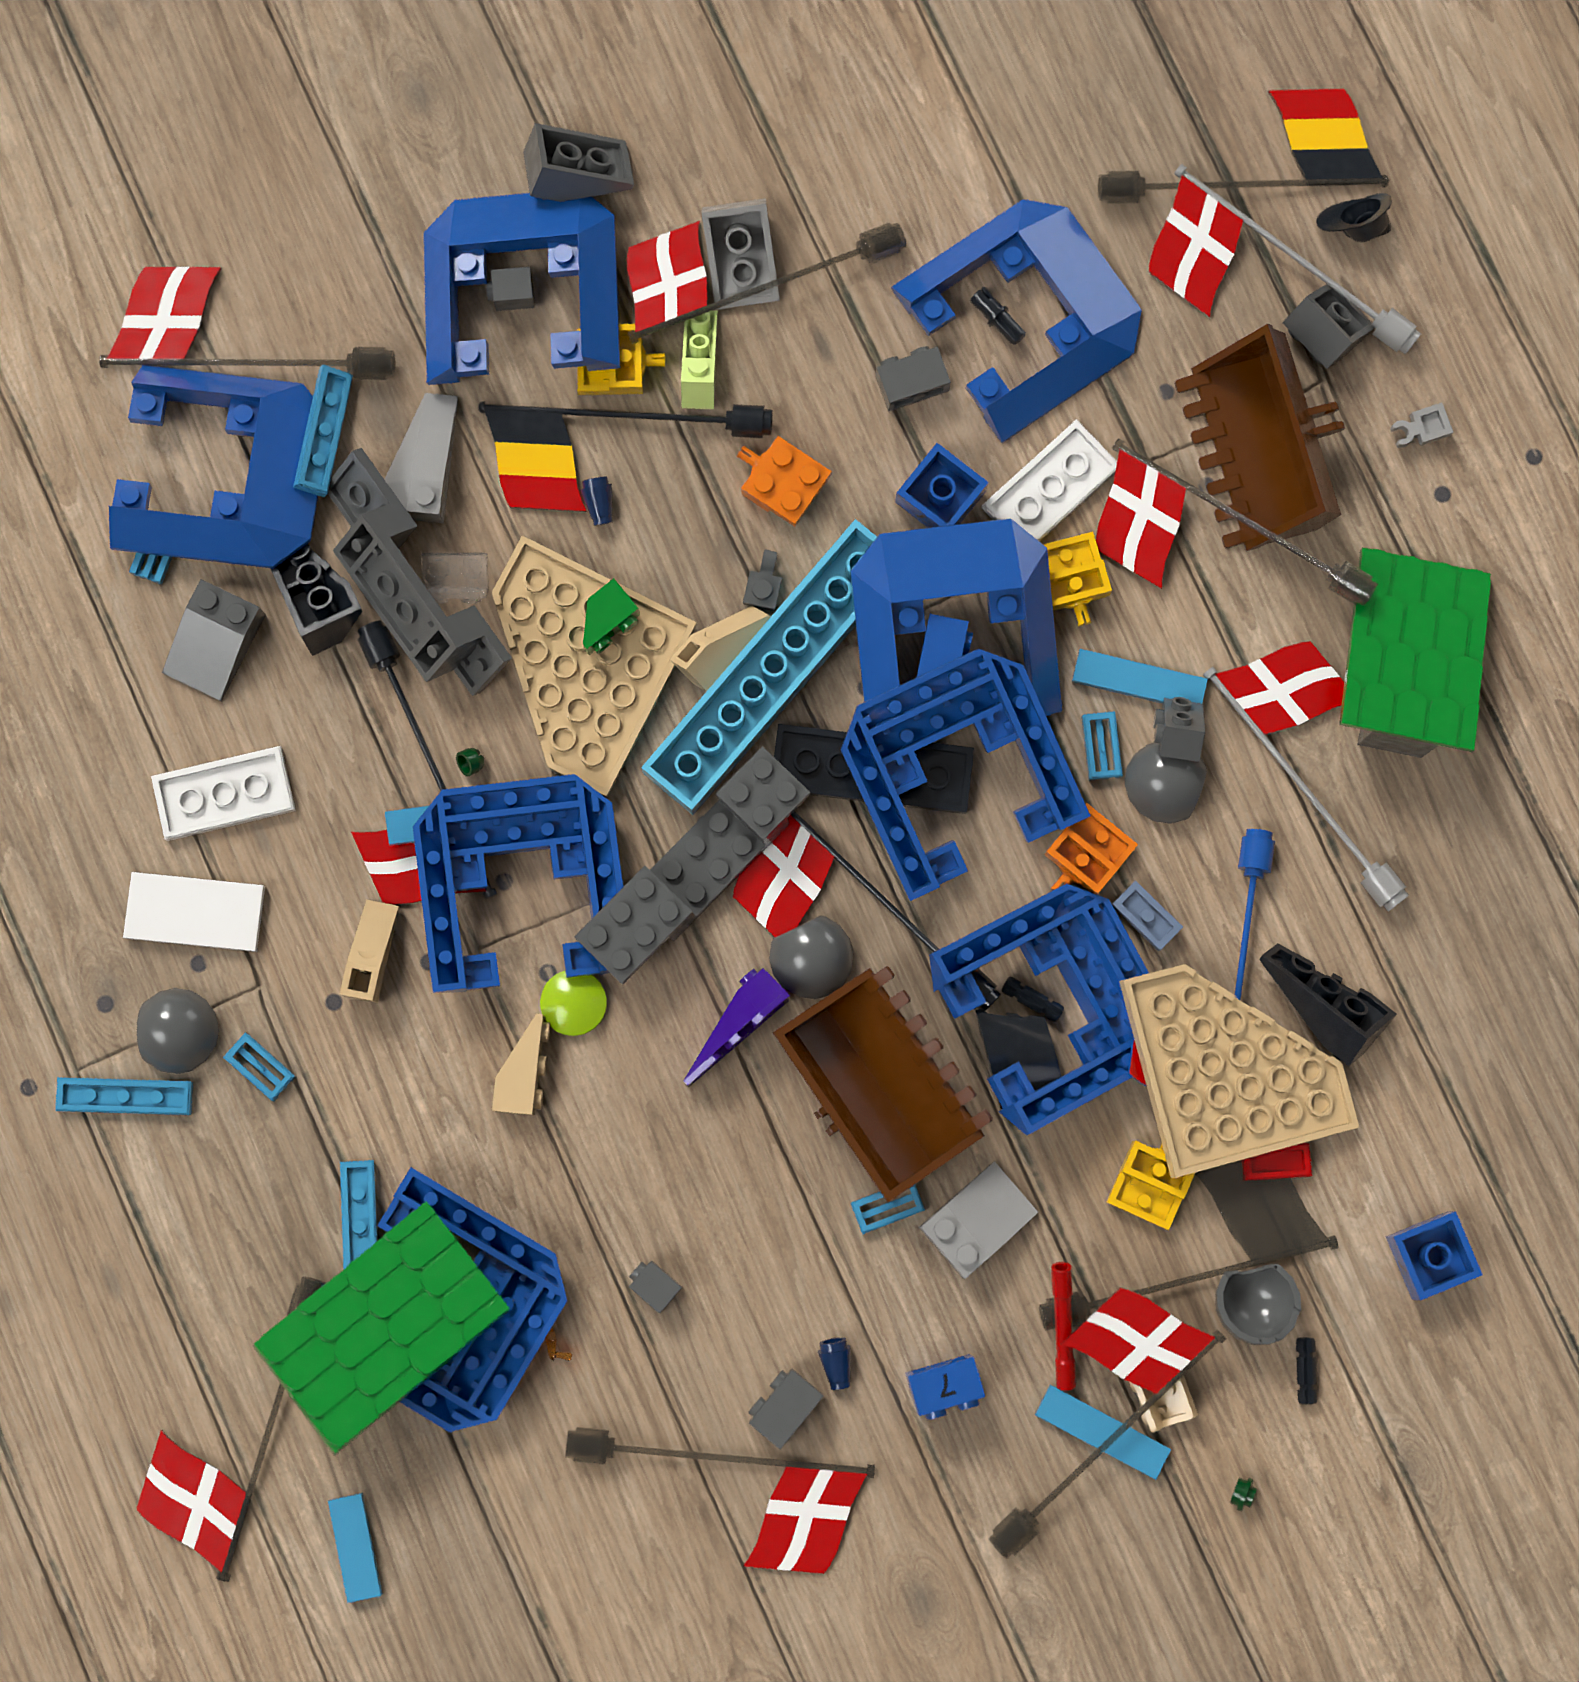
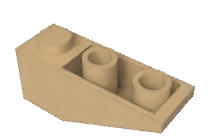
[669,606,770,692]
[340,900,400,1004]
[492,1014,550,1116]

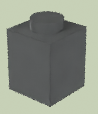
[486,267,535,311]
[629,1261,682,1314]

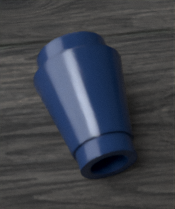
[580,476,613,526]
[818,1337,851,1390]

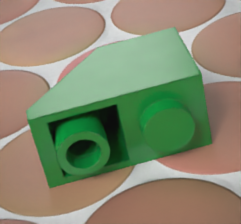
[583,578,640,655]

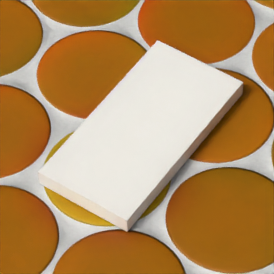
[981,419,1117,542]
[151,746,296,841]
[123,872,265,952]

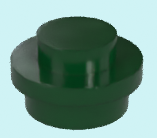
[1230,1478,1258,1512]

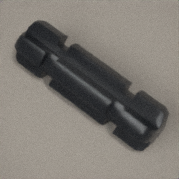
[1001,977,1064,1022]
[1296,1337,1317,1405]

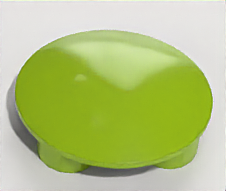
[540,971,607,1036]

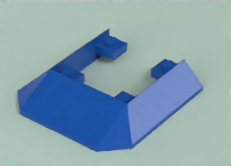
[424,193,620,385]
[891,199,1142,443]
[109,365,318,569]
[850,518,1062,716]
[841,649,1090,901]
[413,774,623,993]
[929,884,1149,1135]
[377,1167,568,1432]

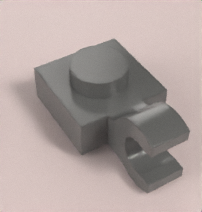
[743,549,782,611]

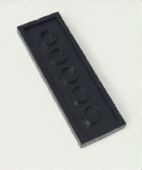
[774,724,974,814]

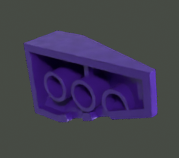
[683,968,790,1087]

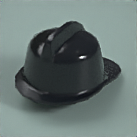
[1316,193,1392,242]

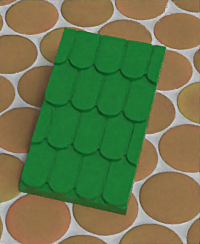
[1339,547,1491,758]
[253,1201,510,1456]

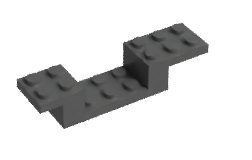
[328,448,512,696]
[574,746,811,985]

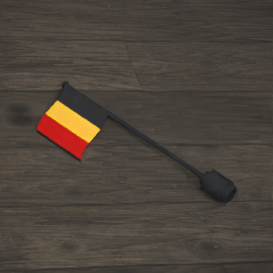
[478,401,773,512]

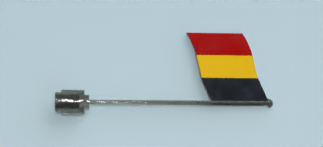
[1098,89,1389,204]

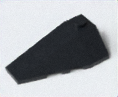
[270,544,363,656]
[1259,943,1397,1066]

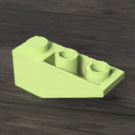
[681,310,717,409]

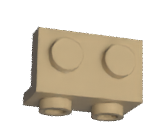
[1129,1370,1198,1433]

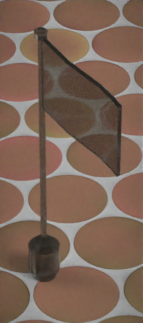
[1039,1160,1339,1332]

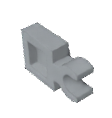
[1390,403,1453,448]

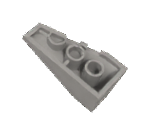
[384,393,458,523]

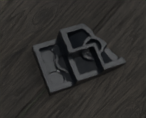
[975,1009,1061,1109]

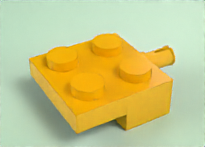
[577,324,665,395]
[1043,532,1112,627]
[1106,1140,1196,1230]

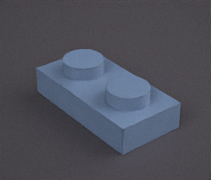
[1112,880,1183,951]

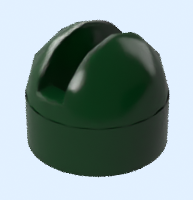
[456,748,485,777]

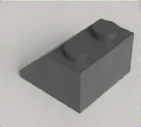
[1282,284,1375,369]

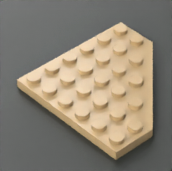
[492,536,697,798]
[1119,964,1359,1178]

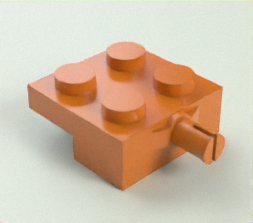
[737,436,832,527]
[1044,803,1138,894]

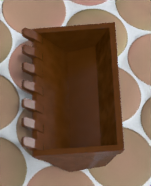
[1175,324,1345,551]
[772,966,993,1202]

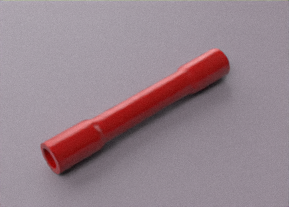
[1051,1262,1076,1391]

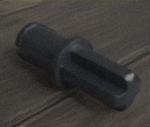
[970,287,1026,345]

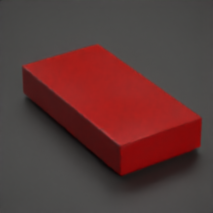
[1242,1143,1312,1181]

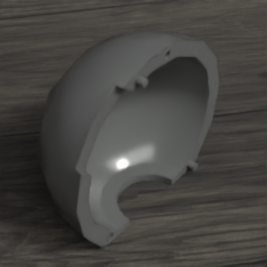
[1124,743,1207,824]
[769,915,854,1000]
[137,988,219,1074]
[1215,1264,1301,1345]

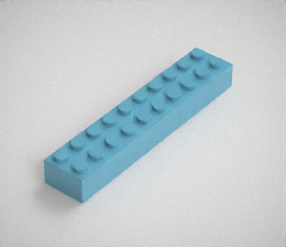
[641,519,877,815]

